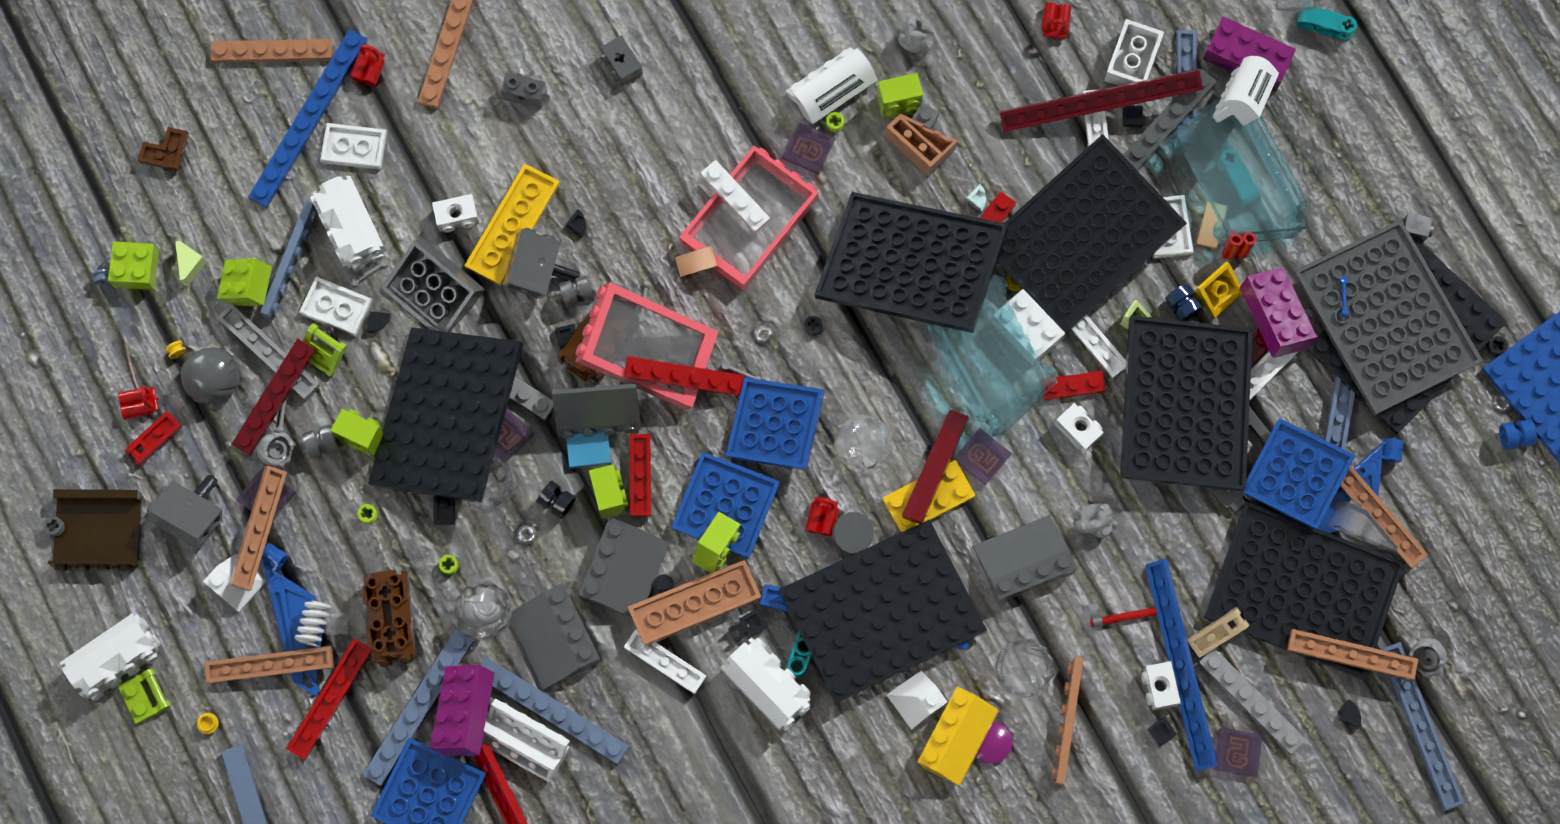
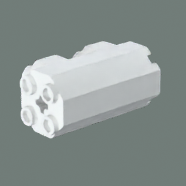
[310,176,386,271]
[60,613,161,701]
[720,638,811,732]

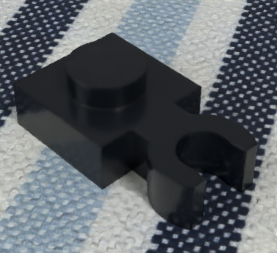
[728,609,768,642]

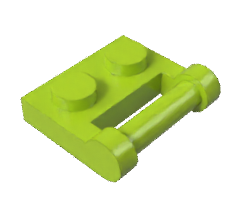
[303,323,348,377]
[118,668,171,725]

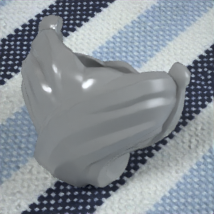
[899,15,934,53]
[256,432,294,468]
[1075,503,1113,538]
[463,588,502,627]
[1409,638,1447,677]

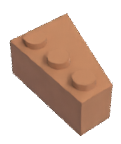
[884,114,958,176]

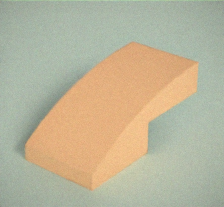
[1196,202,1227,249]
[675,246,717,277]

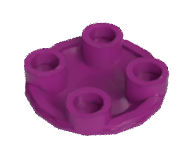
[976,721,1013,764]

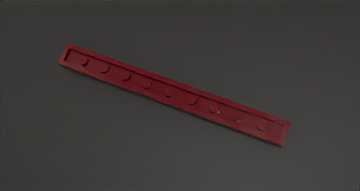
[999,69,1203,132]

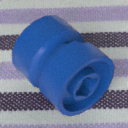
[1499,419,1537,450]

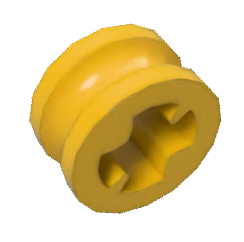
[165,341,187,359]

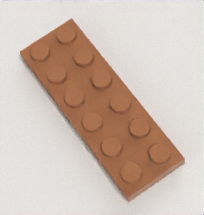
[628,560,761,647]

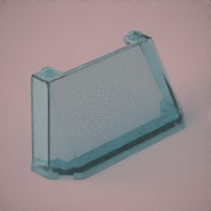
[1166,96,1307,246]
[923,275,1058,437]

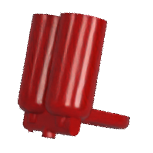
[1041,2,1072,40]
[350,44,385,87]
[1221,229,1257,260]
[118,386,159,420]
[805,496,839,537]

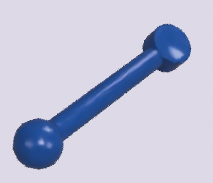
[1339,276,1349,318]

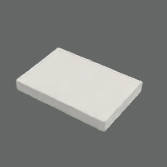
[320,123,387,170]
[1152,195,1194,259]
[299,277,373,337]

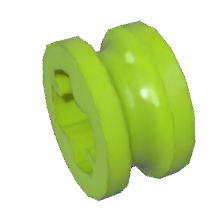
[826,112,844,132]
[358,504,378,524]
[439,555,459,575]

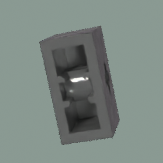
[600,35,643,86]
[501,73,547,108]

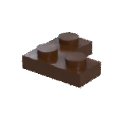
[138,127,189,171]

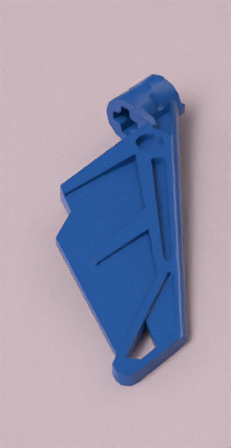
[1296,438,1404,533]
[260,543,323,695]

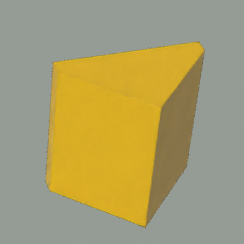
[1193,261,1242,318]

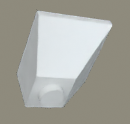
[203,554,266,613]
[887,671,947,730]

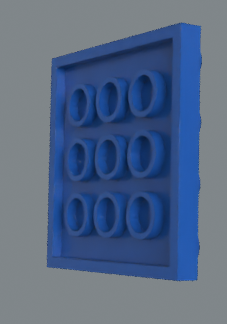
[726,377,825,471]
[1241,418,1356,530]
[671,452,780,559]
[371,738,486,824]

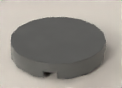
[832,512,874,554]

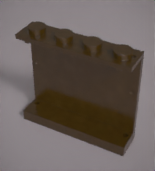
[48,489,142,571]

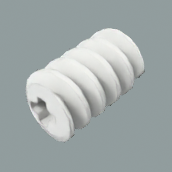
[294,601,332,647]

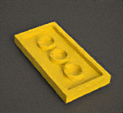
[882,460,976,533]

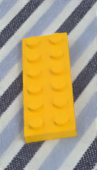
[465,163,560,286]

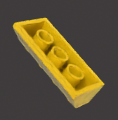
[918,686,999,786]

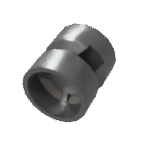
[559,275,594,309]
[302,424,339,459]

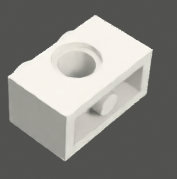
[432,194,479,233]
[1054,403,1104,454]
[1141,661,1181,711]

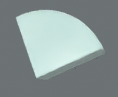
[966,184,986,213]

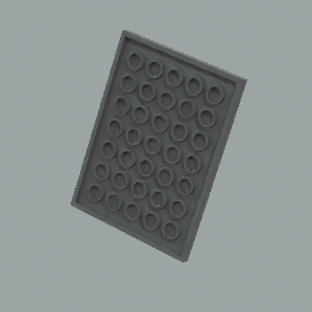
[1293,219,1483,416]

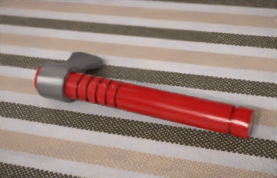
[1087,604,1156,628]

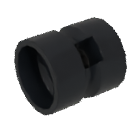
[536,480,576,519]

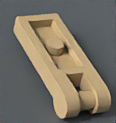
[1187,607,1249,658]

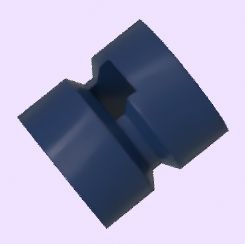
[1165,284,1203,321]

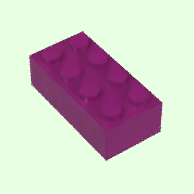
[1203,17,1296,92]
[1239,267,1317,358]
[430,665,495,756]

